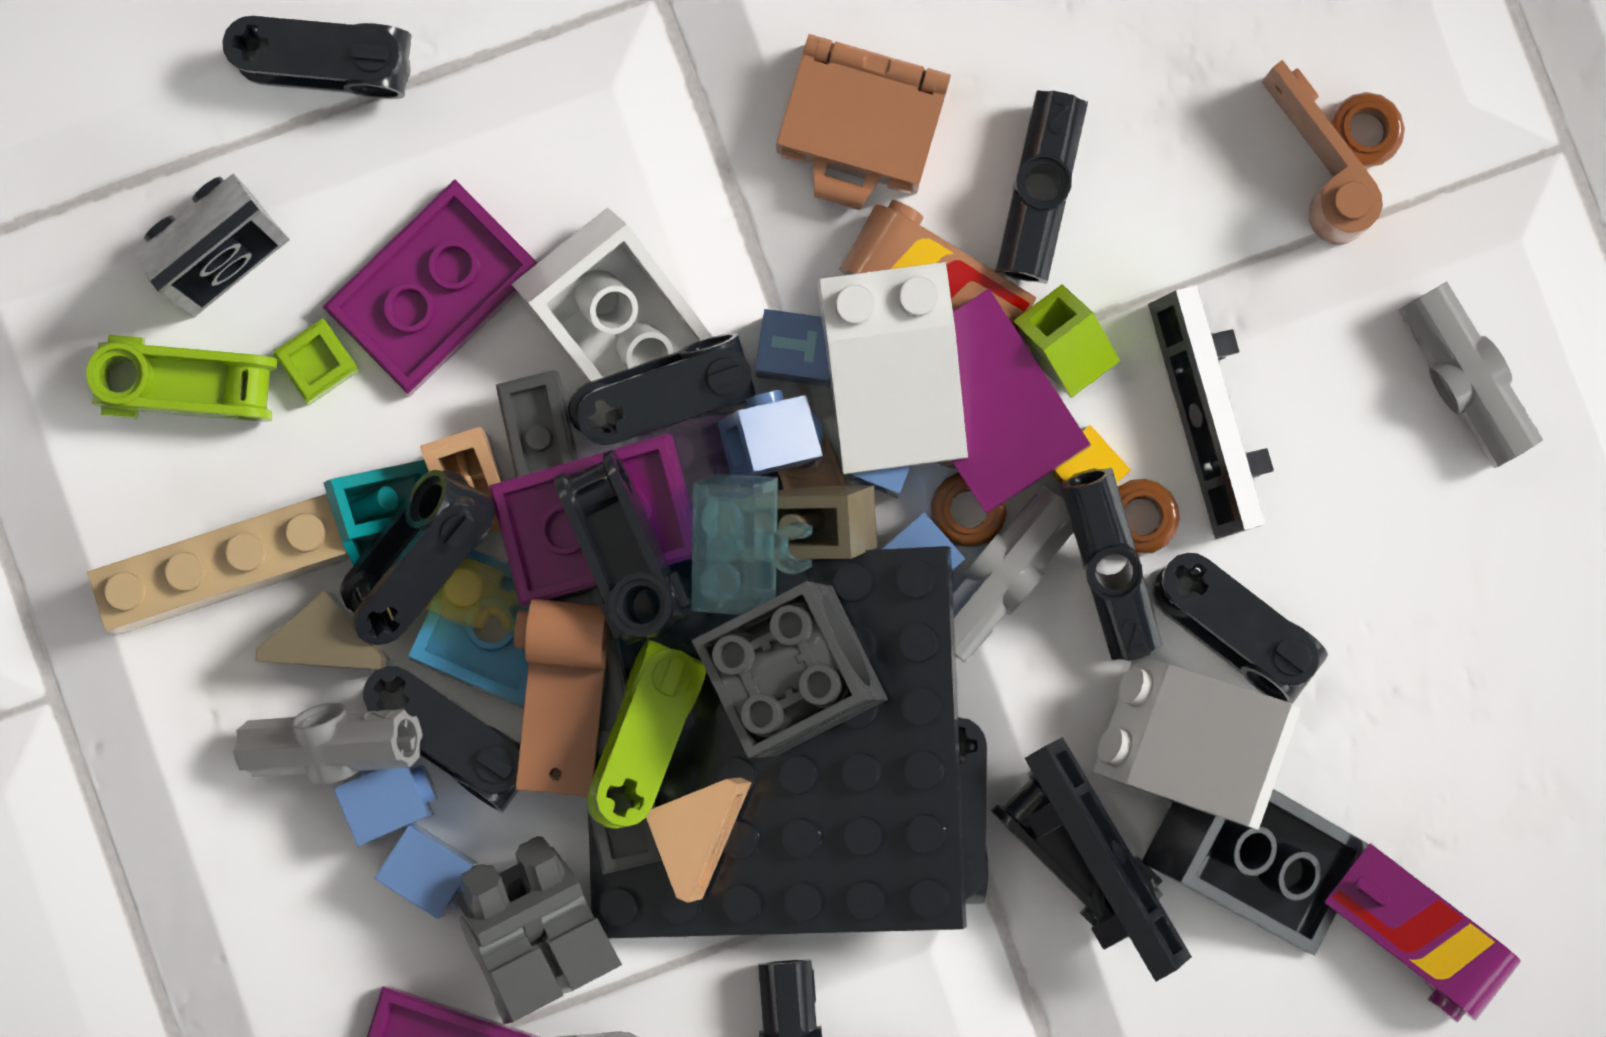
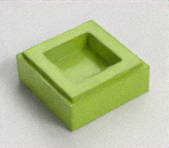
[272,318,361,405]

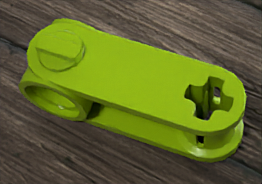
[86,334,278,422]
[586,639,706,829]

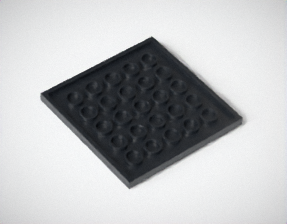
[588,546,967,939]

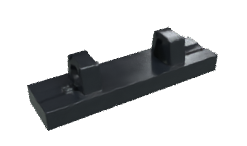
[1148,285,1274,540]
[1024,737,1192,982]

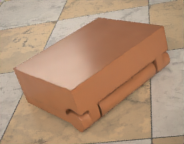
[776,34,951,210]

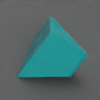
[323,460,429,566]

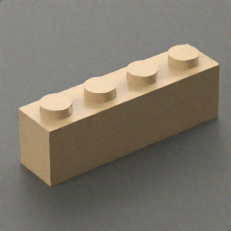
[87,494,350,634]

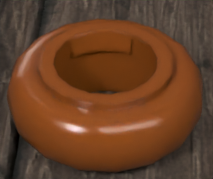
[1330,92,1405,168]
[931,472,1007,547]
[1118,478,1180,555]

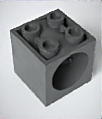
[692,581,888,758]

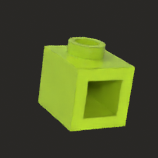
[1013,284,1120,398]

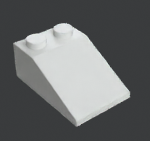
[511,207,713,440]
[818,262,968,475]
[1092,657,1302,830]

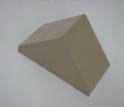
[255,590,390,670]

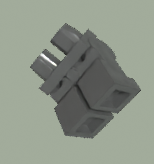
[452,836,622,1025]

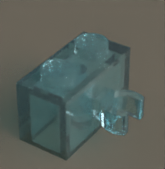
[691,474,813,615]

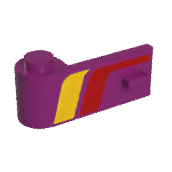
[1324,843,1522,1023]

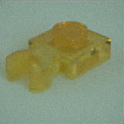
[424,557,519,636]

